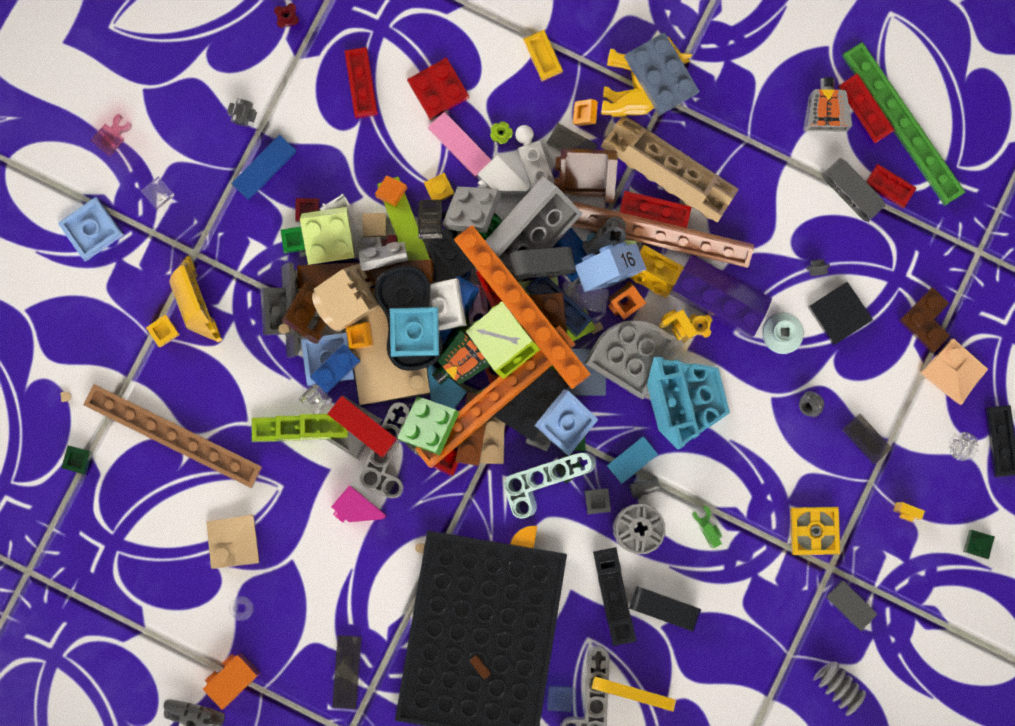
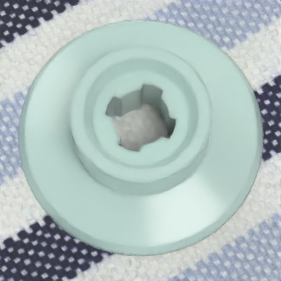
[762,313,804,354]

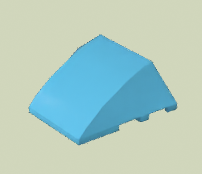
[647,357,730,450]

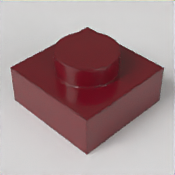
[295,198,320,223]

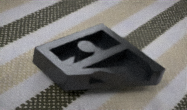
[428,229,475,283]

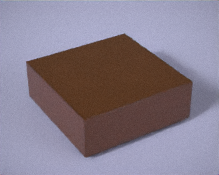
[469,655,491,679]

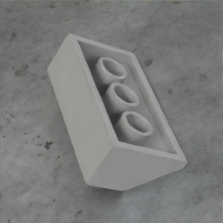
[485,177,583,282]

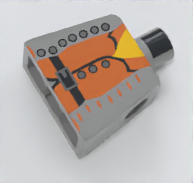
[803,77,852,132]

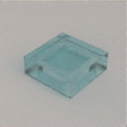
[547,685,572,712]

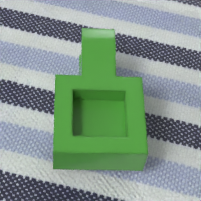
[692,506,722,548]

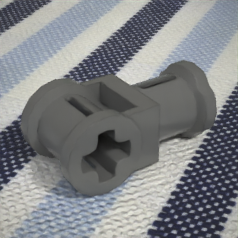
[582,216,626,255]

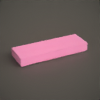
[428,112,492,178]

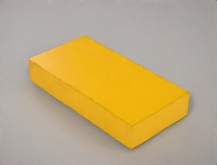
[523,30,563,81]

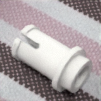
[319,194,350,211]

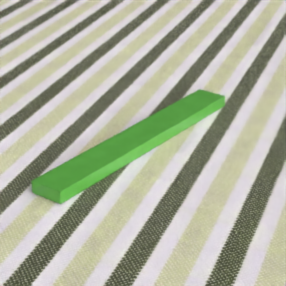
[842,42,965,206]

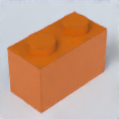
[203,653,260,710]

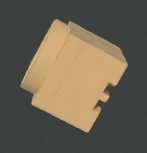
[312,264,380,331]

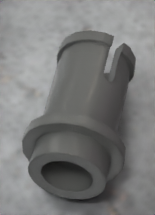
[629,477,661,499]

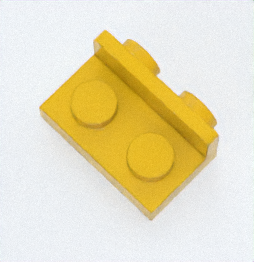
[630,245,684,298]
[658,309,697,344]

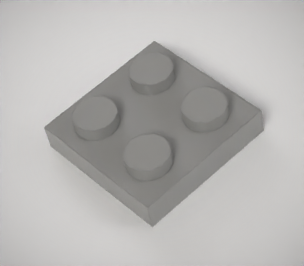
[442,186,501,233]

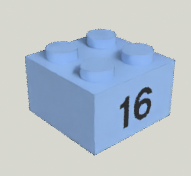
[575,242,646,292]

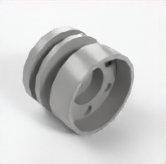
[613,504,666,554]

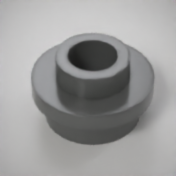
[806,259,830,276]

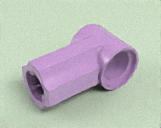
[468,285,489,327]

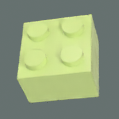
[300,207,355,265]

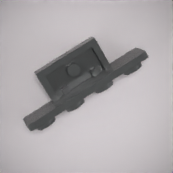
[261,263,301,358]

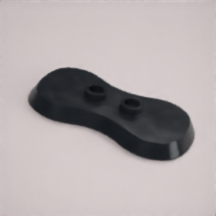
[375,266,442,371]

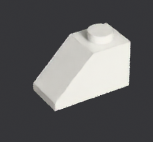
[477,155,530,196]

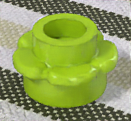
[490,122,513,144]

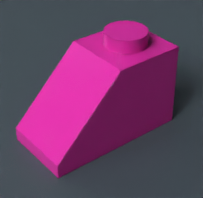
[331,485,387,523]

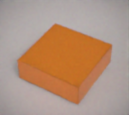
[375,175,407,207]

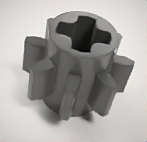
[227,98,257,127]

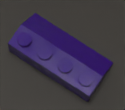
[669,255,772,339]

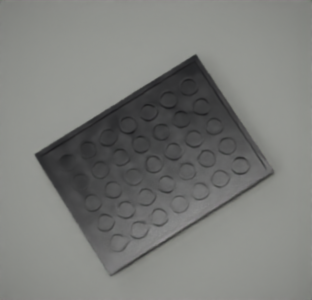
[395,530,567,726]

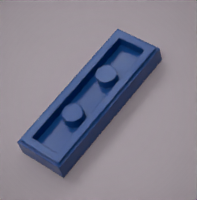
[231,134,297,201]

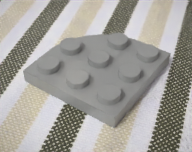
[584,320,677,399]

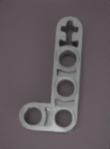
[360,402,410,499]
[560,646,609,726]

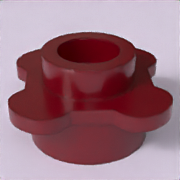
[274,3,299,28]

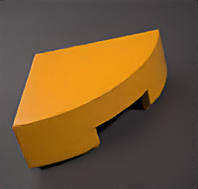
[511,526,537,548]

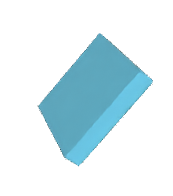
[390,307,439,357]

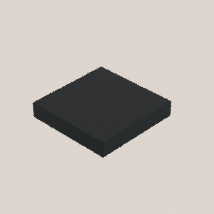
[808,281,873,346]

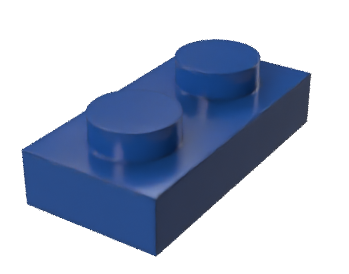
[310,344,361,394]

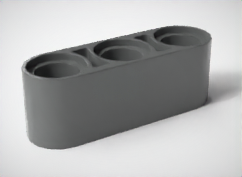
[822,158,886,222]
[510,247,576,279]

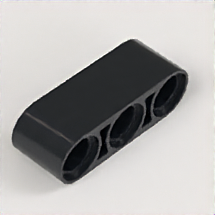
[629,586,701,632]

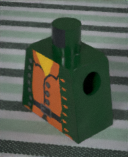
[431,327,490,385]

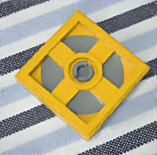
[790,507,840,555]

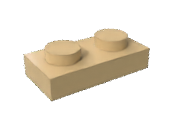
[480,417,504,464]

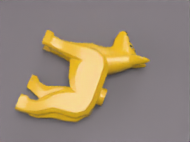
[601,37,692,117]

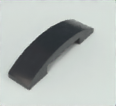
[593,547,637,646]

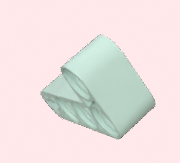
[504,452,596,519]

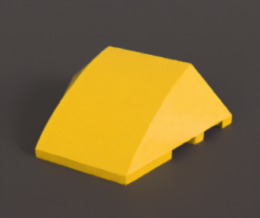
[169,255,222,342]

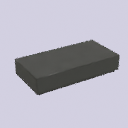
[826,580,877,631]

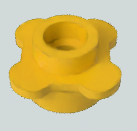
[689,314,712,338]

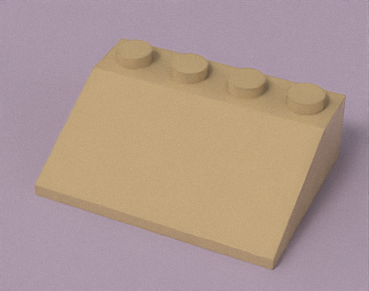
[349,307,430,405]

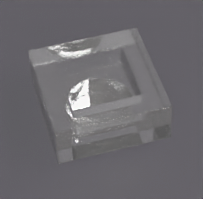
[141,176,175,210]
[298,383,332,414]

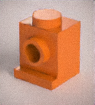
[608,281,646,319]

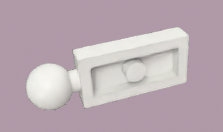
[515,125,554,188]

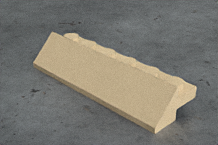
[601,116,739,222]

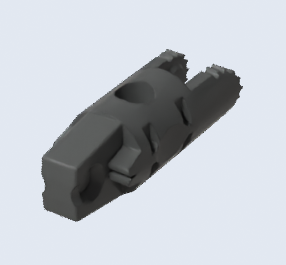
[163,699,225,726]

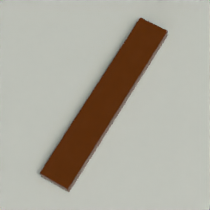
[297,260,434,289]

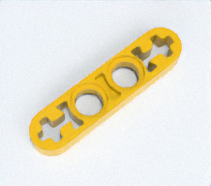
[592,676,676,712]

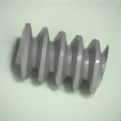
[813,661,866,716]

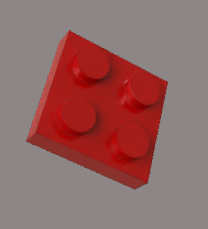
[407,57,469,120]

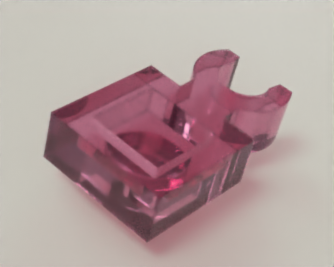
[90,114,132,157]

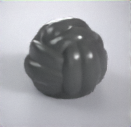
[799,391,824,417]

